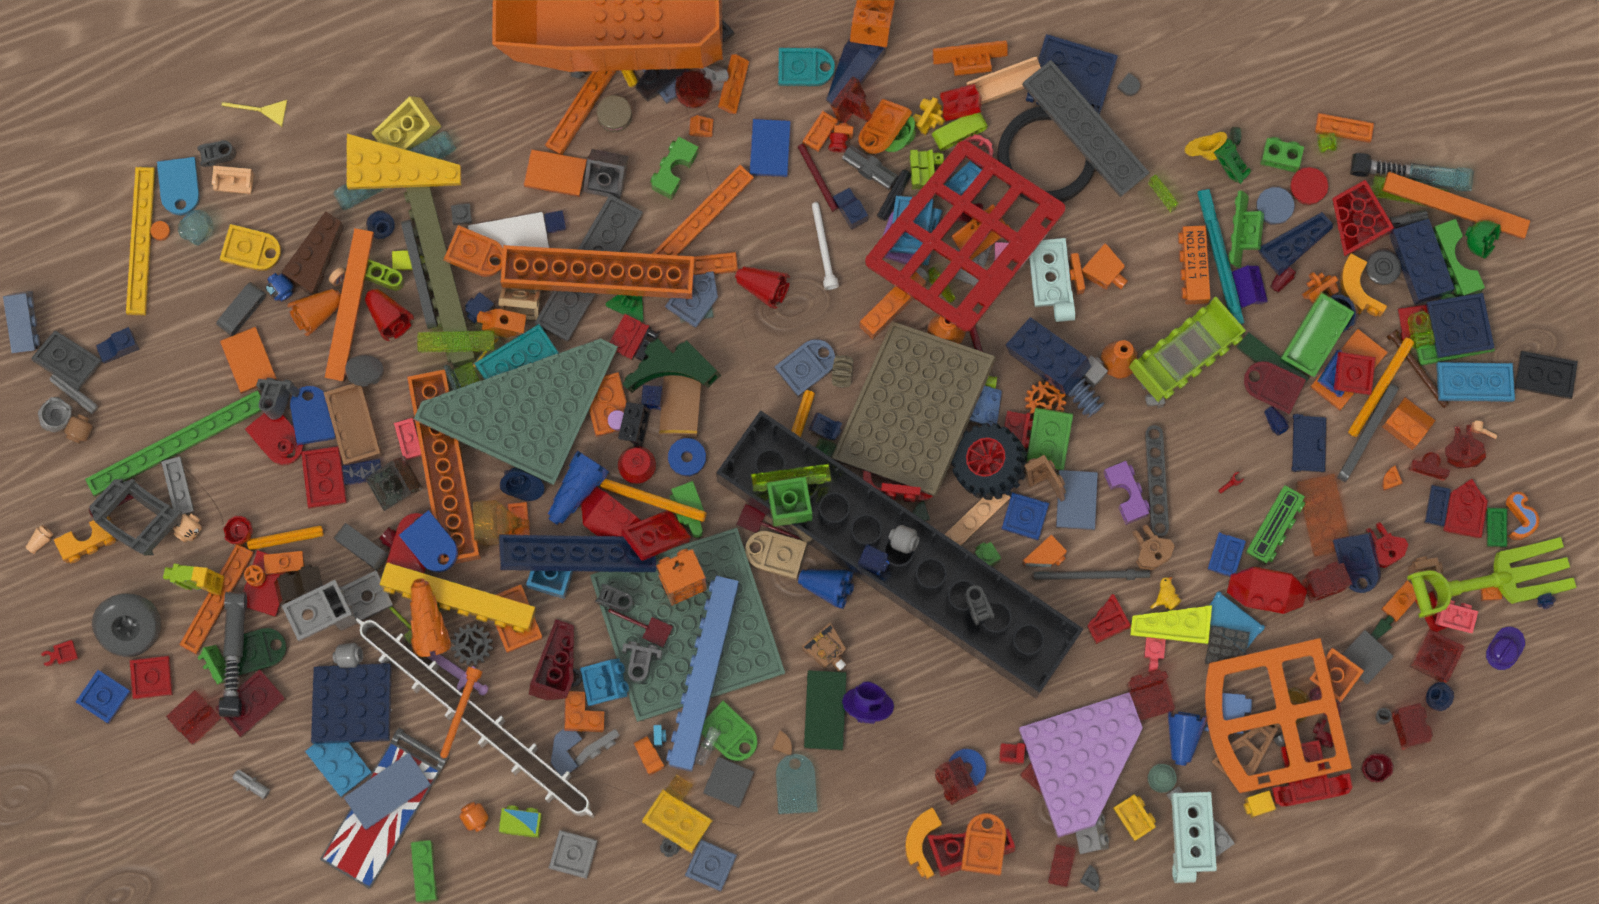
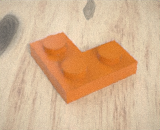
[564,691,604,732]

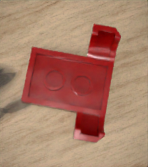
[863,471,934,502]
[1272,740,1353,807]

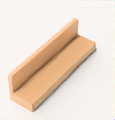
[966,56,1041,105]

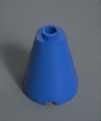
[1168,711,1207,766]

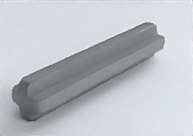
[50,374,98,414]

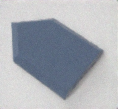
[665,272,718,328]

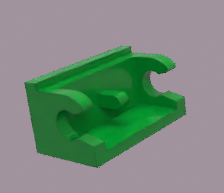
[1213,139,1251,184]

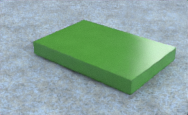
[1026,407,1073,470]

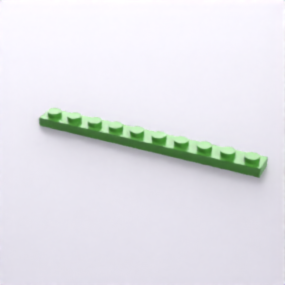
[85,390,262,497]

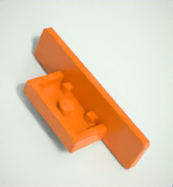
[933,40,1008,76]

